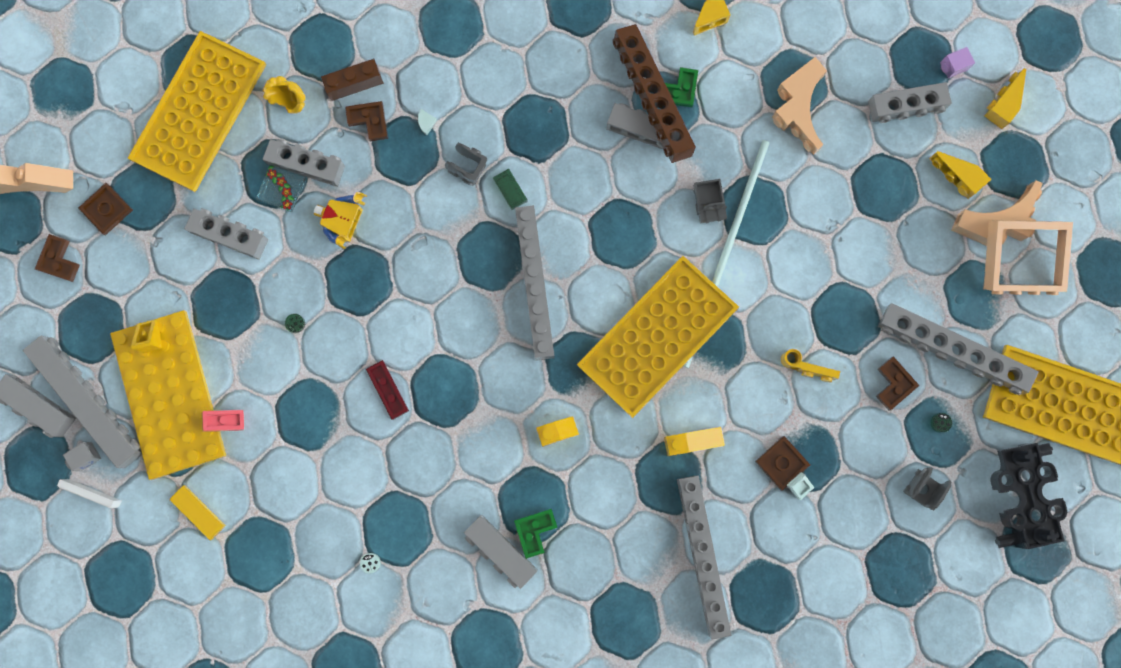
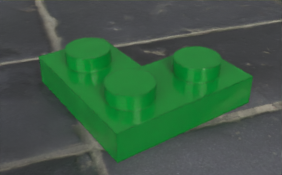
[665,67,698,108]
[514,509,558,559]

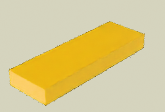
[169,485,226,540]

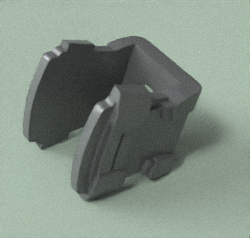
[445,142,487,186]
[903,467,952,511]

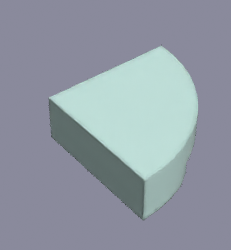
[418,109,437,135]

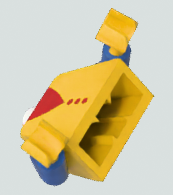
[314,192,367,249]

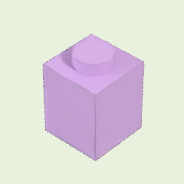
[940,47,975,79]

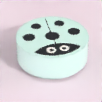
[360,553,381,574]

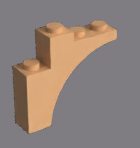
[772,57,827,155]
[0,163,73,194]
[951,180,1043,246]

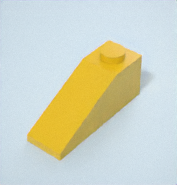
[664,427,725,456]

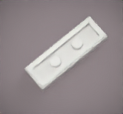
[57,479,122,508]

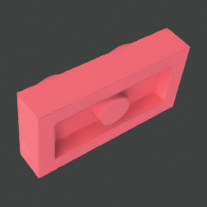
[202,410,244,432]

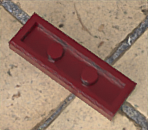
[366,360,409,420]

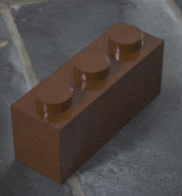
[321,59,384,101]

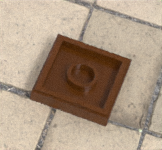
[78,183,133,236]
[755,436,810,491]

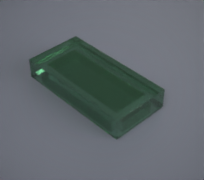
[493,169,528,210]

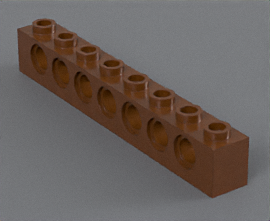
[613,24,696,163]

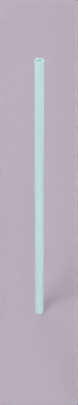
[683,140,769,368]

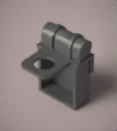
[693,179,727,224]

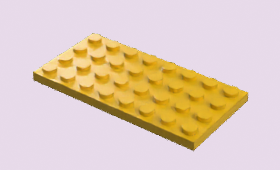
[128,31,267,192]
[577,256,739,419]
[110,310,226,480]
[983,345,1121,465]

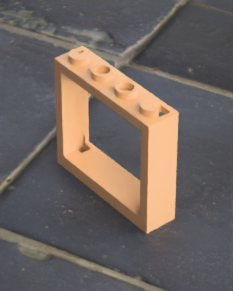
[984,220,1073,295]

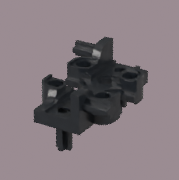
[990,443,1068,549]

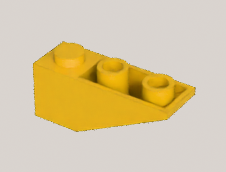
[984,68,1027,129]
[929,151,992,199]

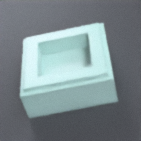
[787,472,814,500]

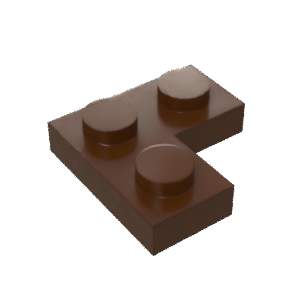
[345,101,388,142]
[35,234,80,282]
[876,356,920,411]

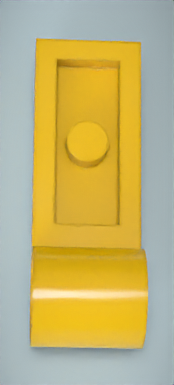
[781,349,840,382]

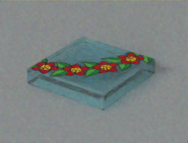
[256,165,306,212]

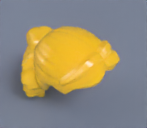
[263,76,305,114]

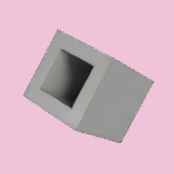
[63,442,102,471]

